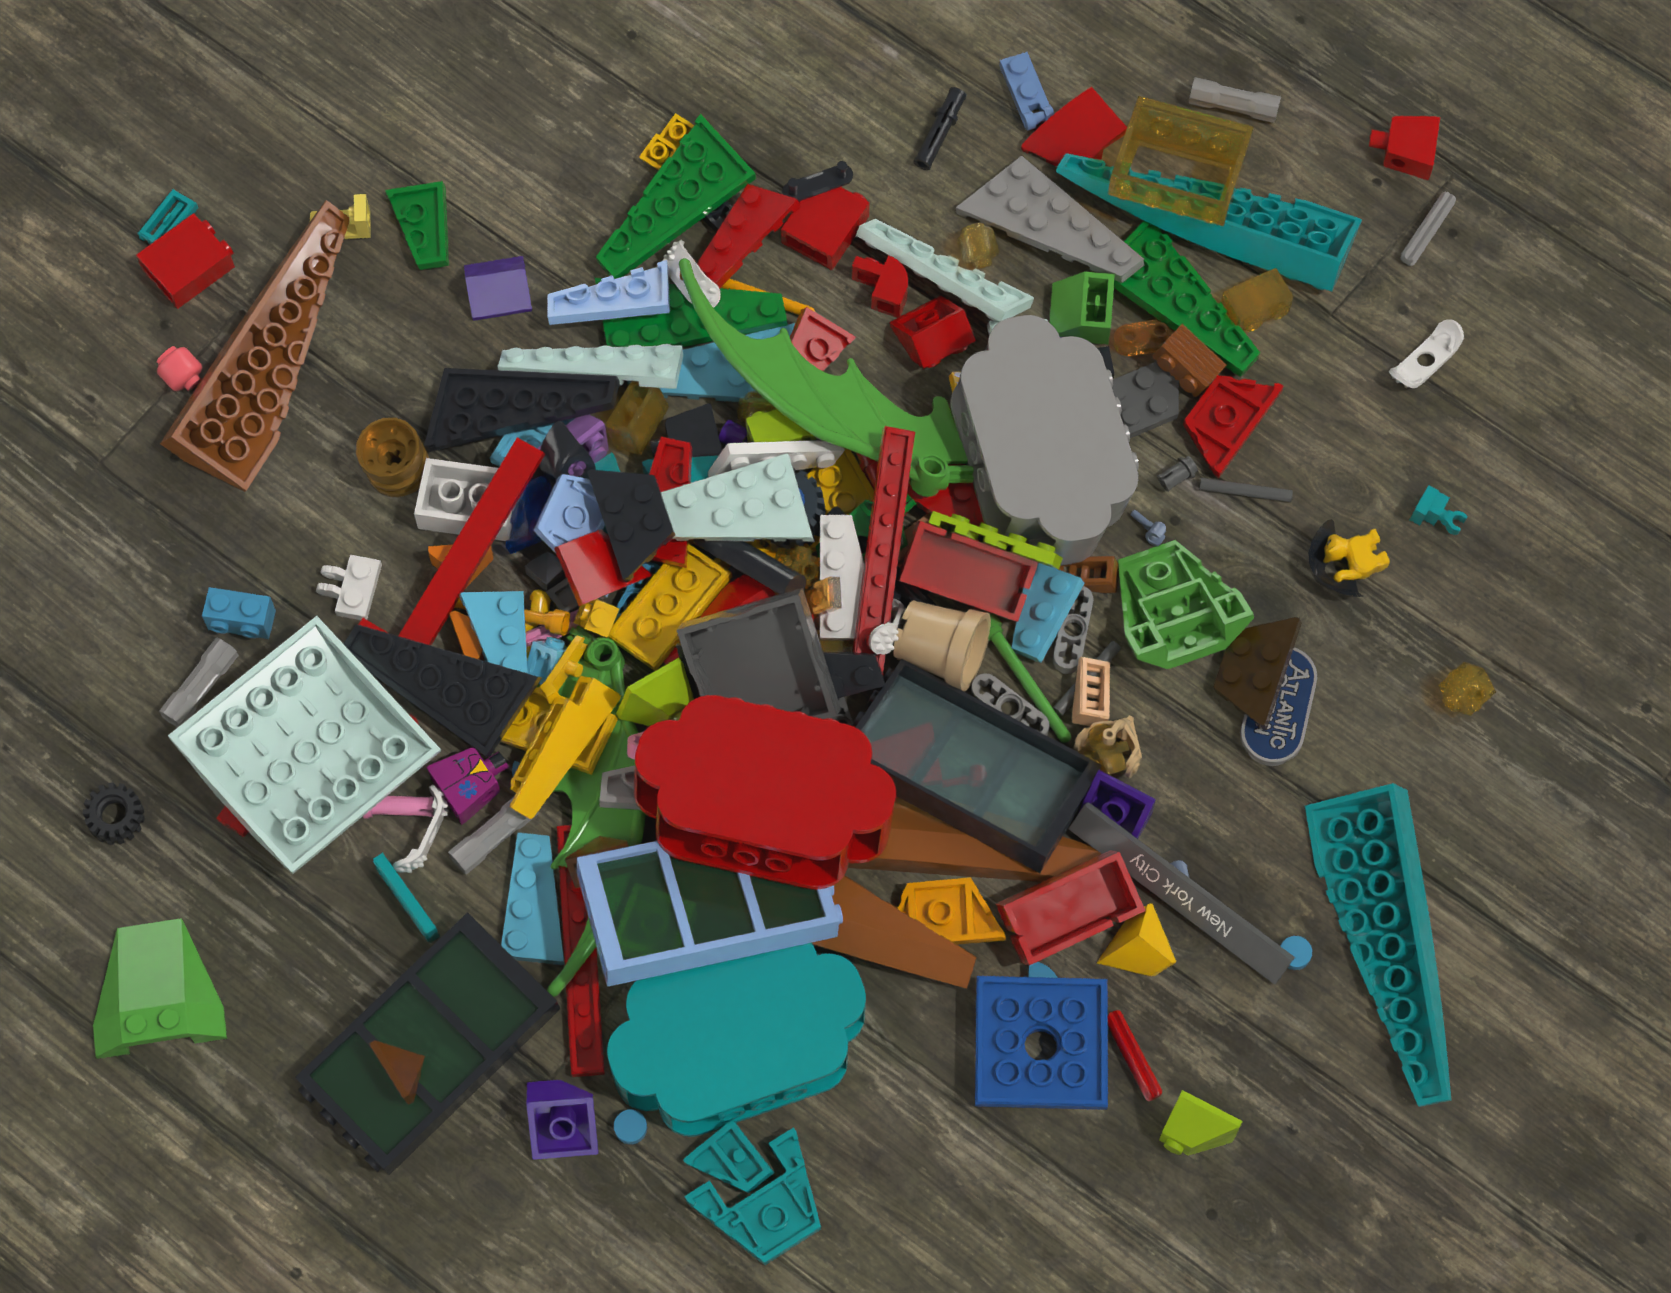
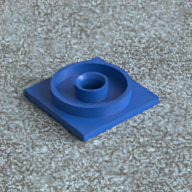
[975,976,1108,1110]

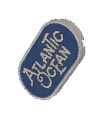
[1240,648,1317,766]

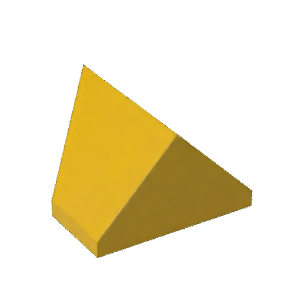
[1097,904,1176,976]

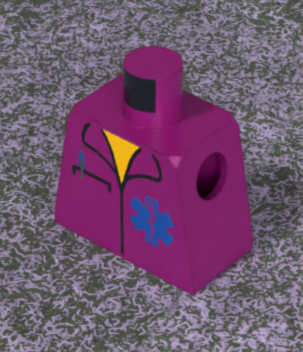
[427,748,508,825]

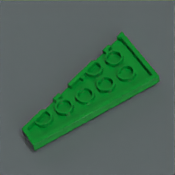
[596,113,756,279]
[594,277,788,347]

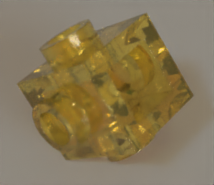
[775,545,820,590]
[1438,662,1496,716]

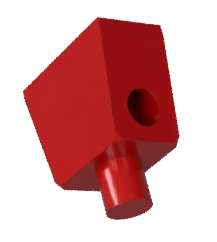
[1368,116,1440,180]

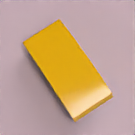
[639,113,694,171]

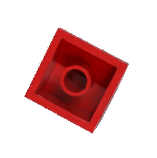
[889,296,976,368]

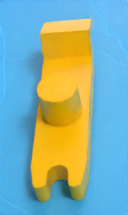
[539,635,588,707]

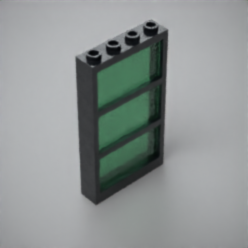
[295,912,561,1175]

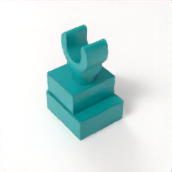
[1409,485,1468,535]

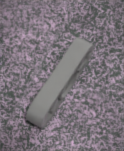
[1053,586,1093,674]
[971,673,1049,736]

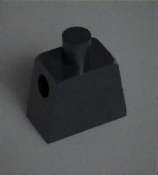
[650,403,722,458]

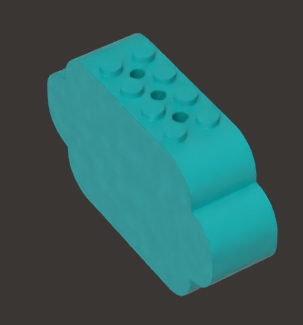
[607,943,866,1137]

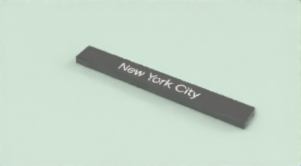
[1069,802,1295,984]

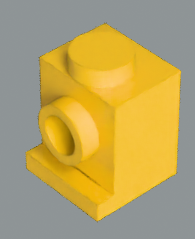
[573,599,619,638]

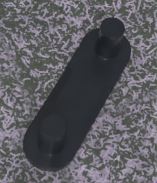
[782,161,853,201]

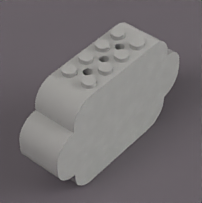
[951,315,1139,565]

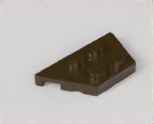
[1213,617,1302,731]

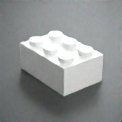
[414,458,517,542]

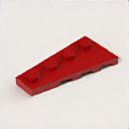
[697,184,800,289]
[649,436,692,568]

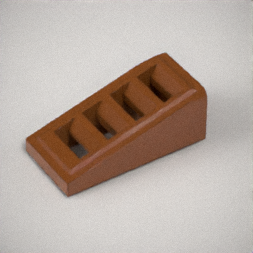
[1058,556,1119,593]

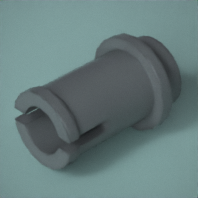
[1157,456,1198,492]

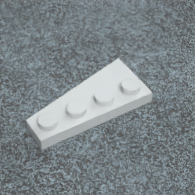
[708,440,845,477]
[820,515,864,641]

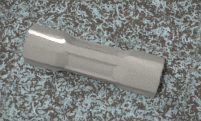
[1189,77,1281,123]
[159,638,239,728]
[448,796,539,875]

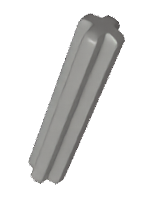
[1400,191,1456,266]

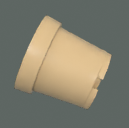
[894,600,991,691]

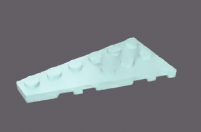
[661,453,814,542]

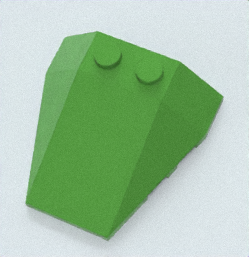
[1118,540,1254,669]
[93,918,227,1059]

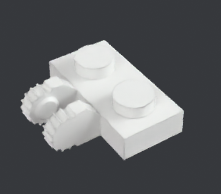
[316,555,382,620]

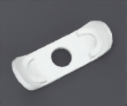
[663,240,720,308]
[1389,319,1464,388]
[868,599,905,654]
[393,785,449,873]

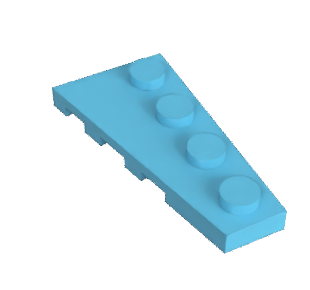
[501,833,565,965]

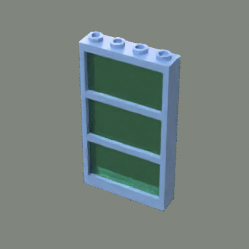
[577,841,843,987]

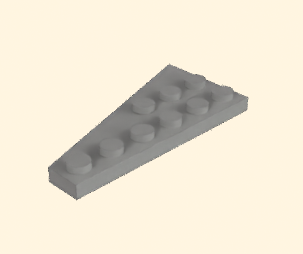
[956,156,1144,283]

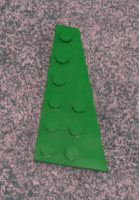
[1114,221,1260,378]

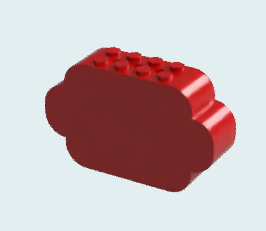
[634,695,896,890]

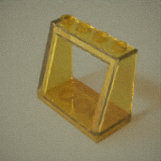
[1108,96,1254,226]

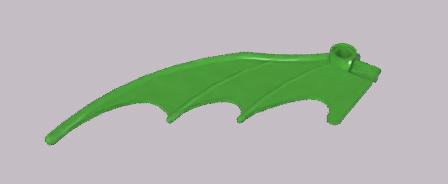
[679,258,974,497]
[536,625,646,997]

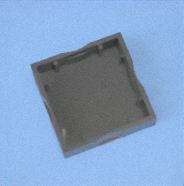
[677,588,840,719]

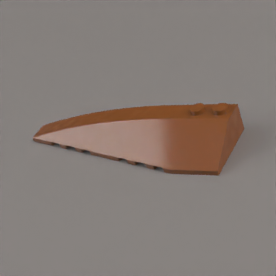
[160,200,350,492]
[848,796,1101,882]
[656,858,977,989]

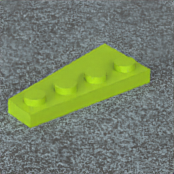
[929,511,1063,569]

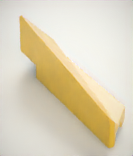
[509,676,621,819]

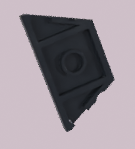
[587,469,676,582]

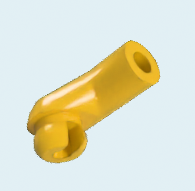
[525,589,551,632]

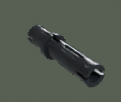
[914,87,967,170]

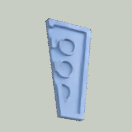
[548,260,670,325]

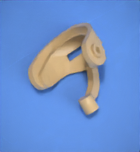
[1074,715,1142,778]

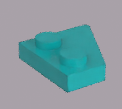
[683,1119,774,1193]

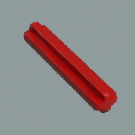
[1108,1010,1162,1101]

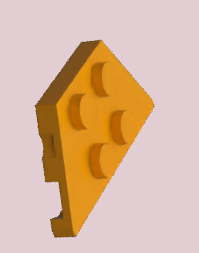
[897,877,1006,945]

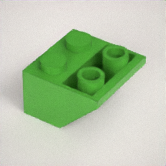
[1049,272,1115,345]

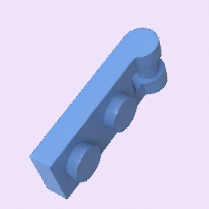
[999,52,1054,131]

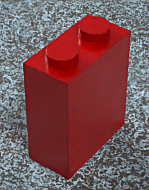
[781,186,870,270]
[136,213,235,309]

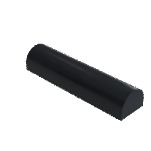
[693,539,806,594]

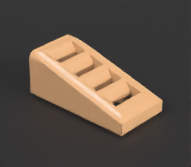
[1072,657,1110,727]

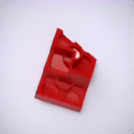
[1021,86,1128,166]
[554,529,652,606]

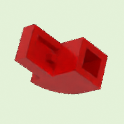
[852,255,908,318]

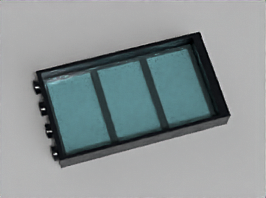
[853,659,1102,873]

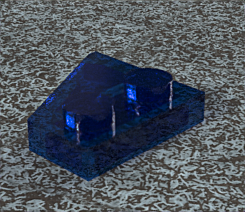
[505,474,552,554]

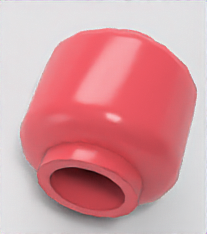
[157,346,202,391]

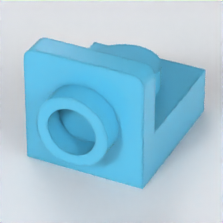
[527,637,567,684]

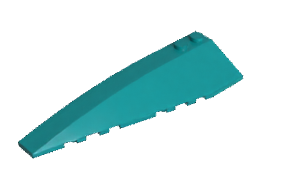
[1056,153,1362,292]
[1305,783,1451,1107]

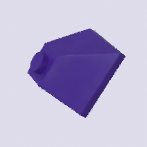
[526,1080,599,1160]

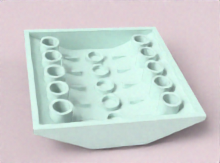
[168,616,441,875]

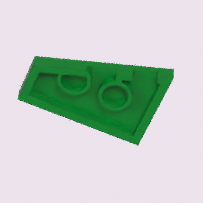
[385,181,449,270]

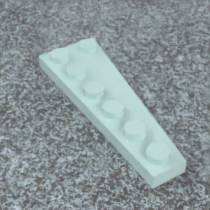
[856,219,1034,322]
[498,344,683,389]

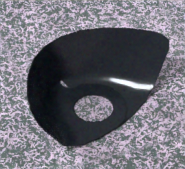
[539,420,596,483]
[1308,519,1364,597]

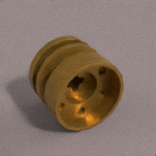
[356,418,429,497]

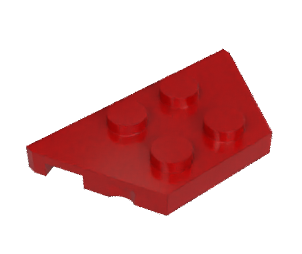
[1183,375,1284,478]

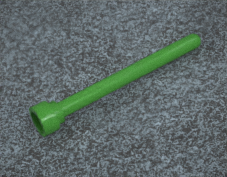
[988,613,1071,743]

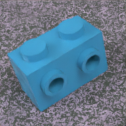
[202,587,276,639]

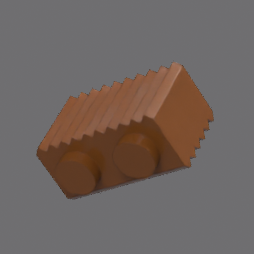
[1152,324,1227,397]

